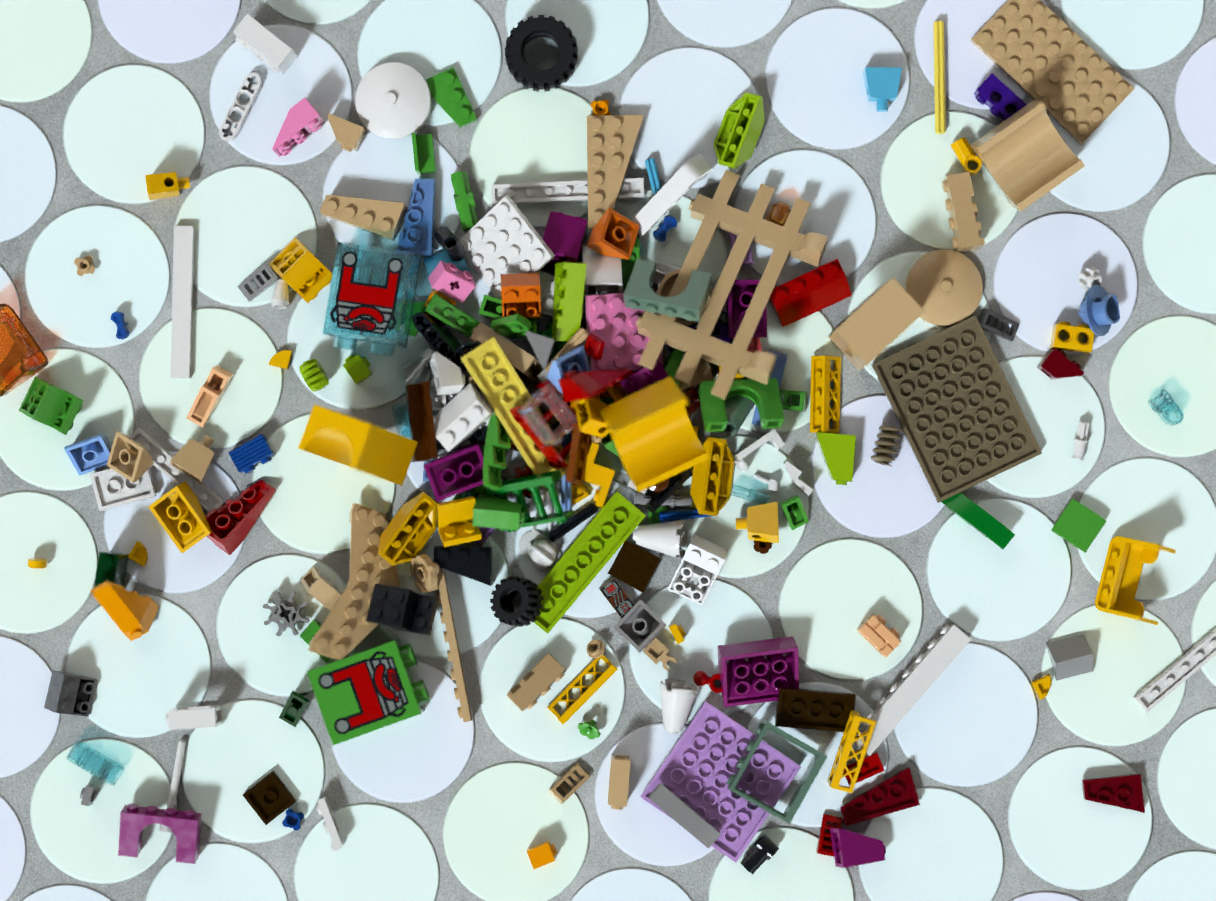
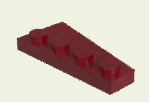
[840,767,920,826]

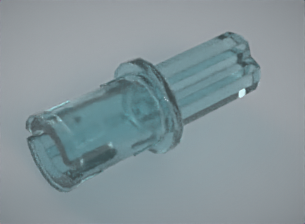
[731,485,770,504]

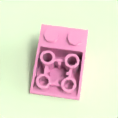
[272,97,324,157]

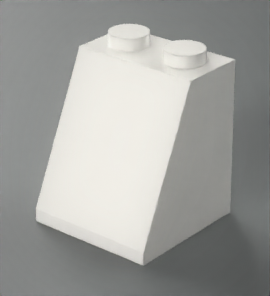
[582,245,623,297]

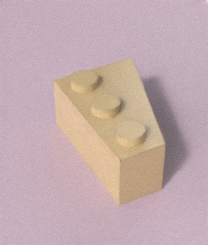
[506,653,565,712]

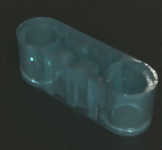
[66,741,124,785]

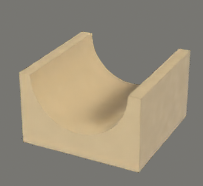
[970,100,1085,211]
[828,277,925,371]

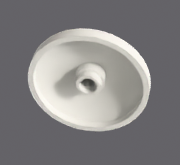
[355,62,432,139]

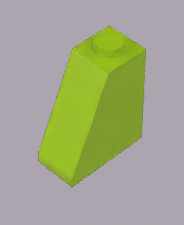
[816,432,856,485]

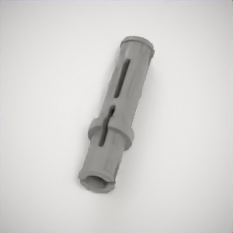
[634,493,692,509]

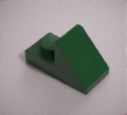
[279,691,311,727]

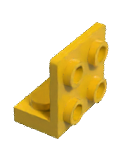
[437,496,482,547]

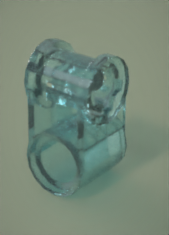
[1148,389,1184,426]

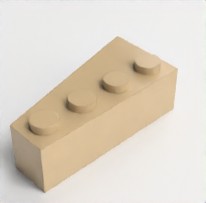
[942,172,985,252]
[319,195,407,242]

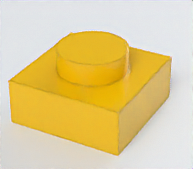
[668,623,686,644]

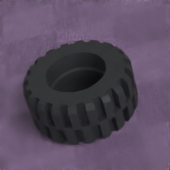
[505,15,578,92]

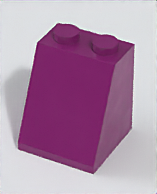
[541,211,588,273]

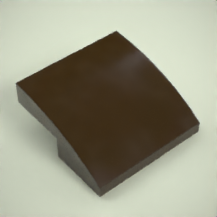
[608,540,662,593]

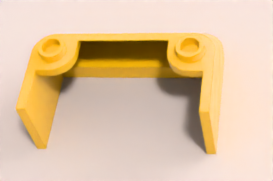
[1095,536,1176,625]

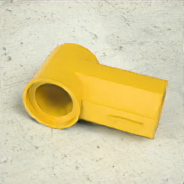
[950,137,982,176]

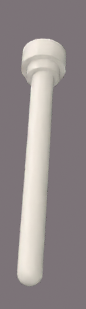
[159,739,186,833]

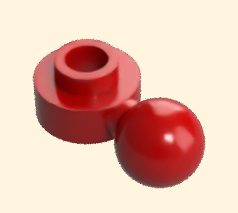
[693,671,722,693]

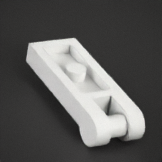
[316,796,344,851]

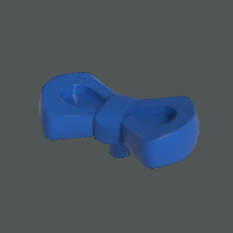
[653,215,677,242]
[110,311,130,340]

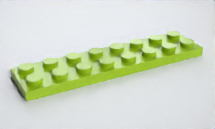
[534,491,646,634]

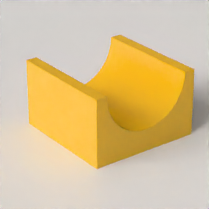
[600,376,709,492]
[298,404,418,486]

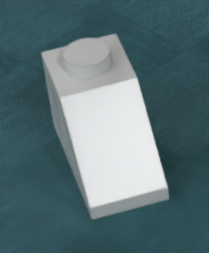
[430,352,465,395]

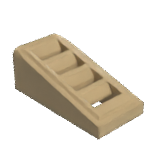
[548,763,591,804]

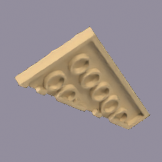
[587,115,644,230]

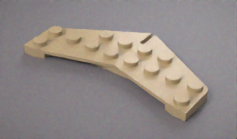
[307,503,400,660]

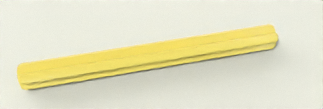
[933,21,946,134]

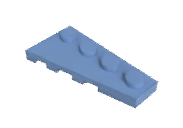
[394,179,436,256]

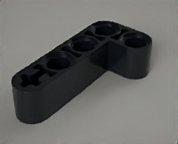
[413,311,482,371]

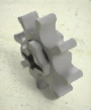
[263,590,310,637]

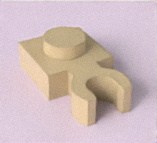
[643,637,677,671]

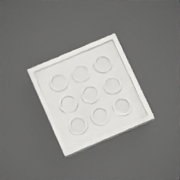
[459,195,555,300]

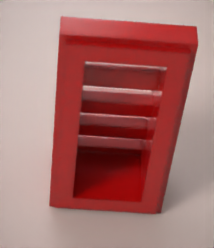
[816,814,842,857]

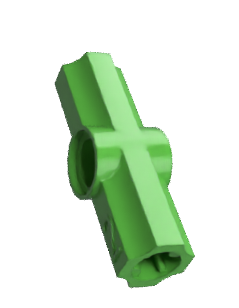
[450,171,478,231]

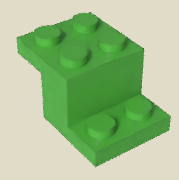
[19,376,83,435]

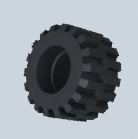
[490,576,544,627]

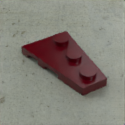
[1082,774,1145,813]

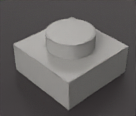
[80,784,98,806]

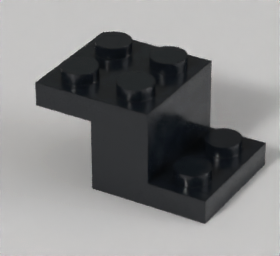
[366,583,439,636]

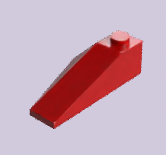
[558,369,633,402]
[205,480,276,555]

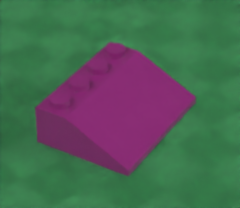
[718,636,799,707]

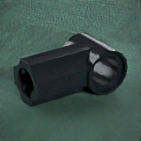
[433,226,465,261]
[740,834,779,875]

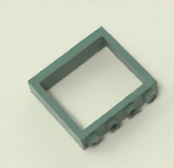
[726,721,828,824]

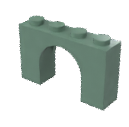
[624,258,712,322]

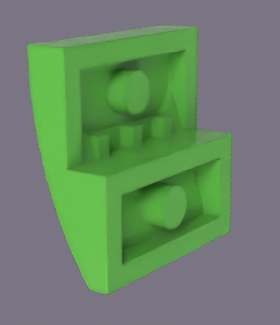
[1051,498,1107,553]

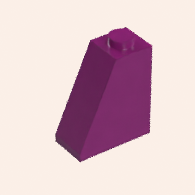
[830,827,886,868]

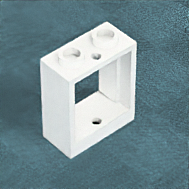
[166,705,223,730]

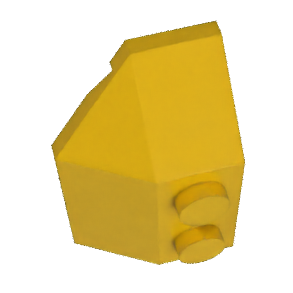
[690,437,735,516]
[378,492,438,566]

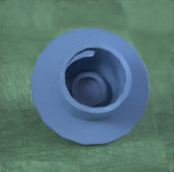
[1078,285,1120,336]

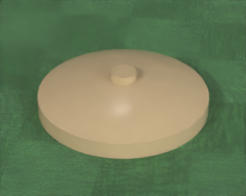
[905,249,983,326]

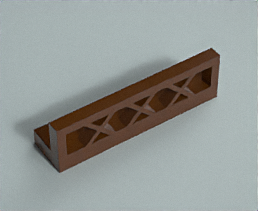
[405,381,438,462]

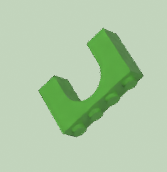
[698,378,785,432]

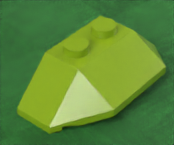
[713,93,765,169]

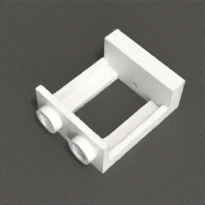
[734,429,785,472]

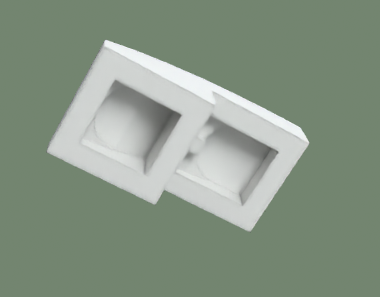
[783,461,813,496]

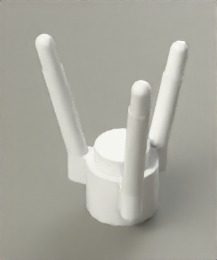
[402,347,434,384]
[528,489,552,532]

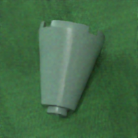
[723,396,755,436]

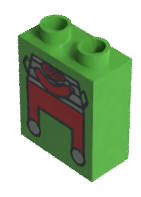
[307,639,430,745]

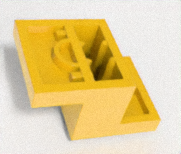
[269,237,335,303]
[583,442,615,508]

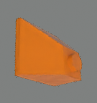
[587,208,640,260]

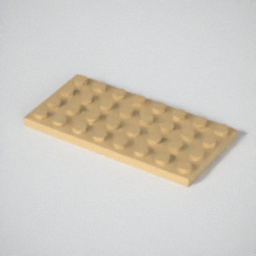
[970,0,1135,144]

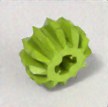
[299,358,329,392]

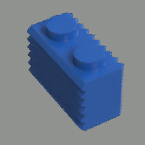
[228,434,275,474]

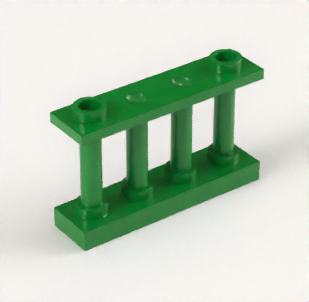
[486,470,574,532]

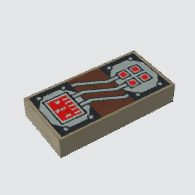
[599,577,635,619]

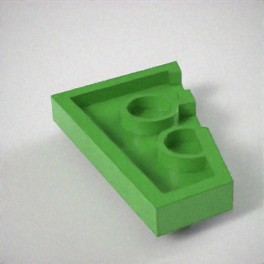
[426,67,477,128]

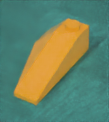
[90,581,159,641]

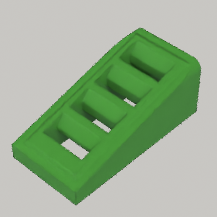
[779,390,807,412]

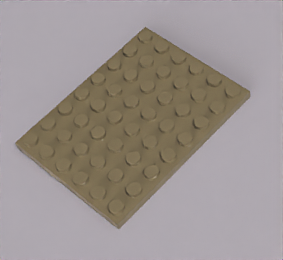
[871,315,1042,503]

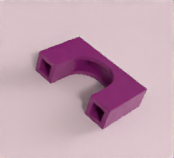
[118,804,202,864]

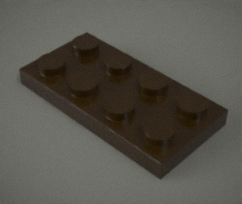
[774,687,856,732]

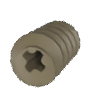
[870,425,903,467]

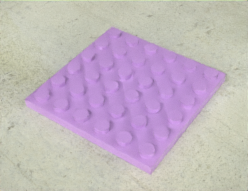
[640,701,801,863]

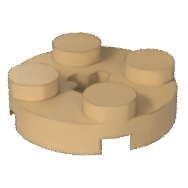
[410,554,439,593]

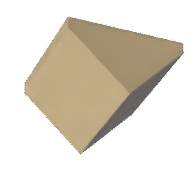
[107,431,154,483]

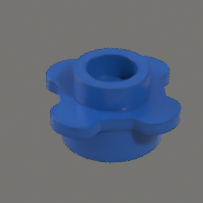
[282,808,304,830]

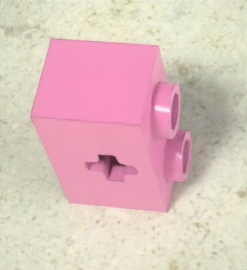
[428,261,476,303]

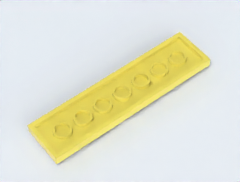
[460,337,569,488]

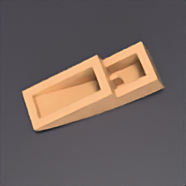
[186,365,234,428]

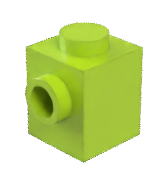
[343,354,373,385]

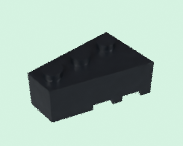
[433,546,493,586]

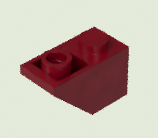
[1037,348,1084,380]

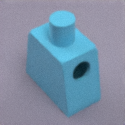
[863,67,902,112]

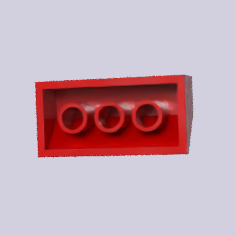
[769,259,852,328]

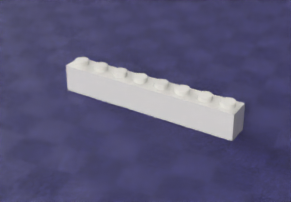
[854,624,971,756]

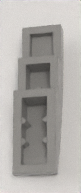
[648,782,721,849]

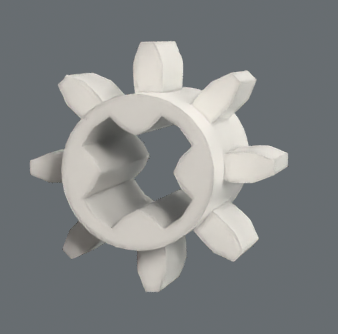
[1078,267,1102,291]

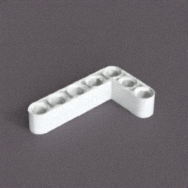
[631,154,714,239]

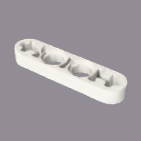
[219,72,262,142]

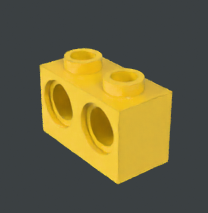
[1050,321,1094,353]

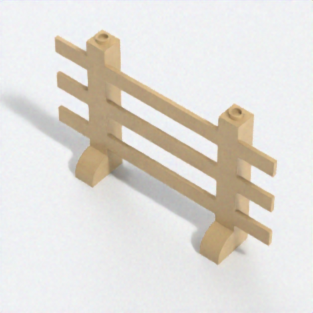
[636,170,828,399]

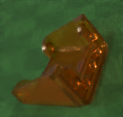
[0,304,49,397]

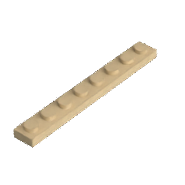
[436,569,472,723]

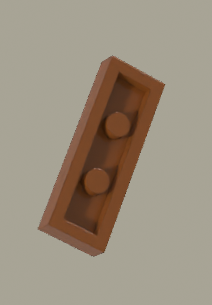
[566,424,590,485]

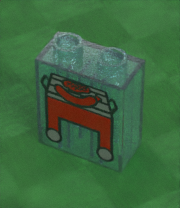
[323,242,421,356]

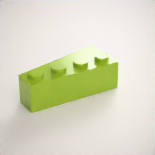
[552,262,587,342]

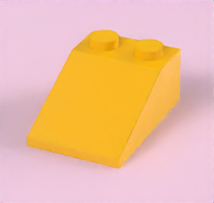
[148,481,212,553]

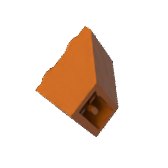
[501,273,541,318]

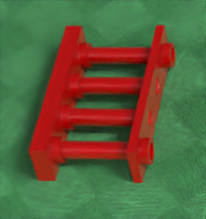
[509,379,592,470]

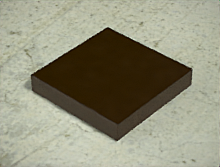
[243,771,297,825]

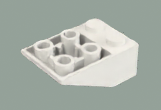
[668,534,729,606]

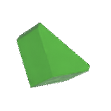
[779,495,809,530]

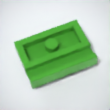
[490,314,538,339]

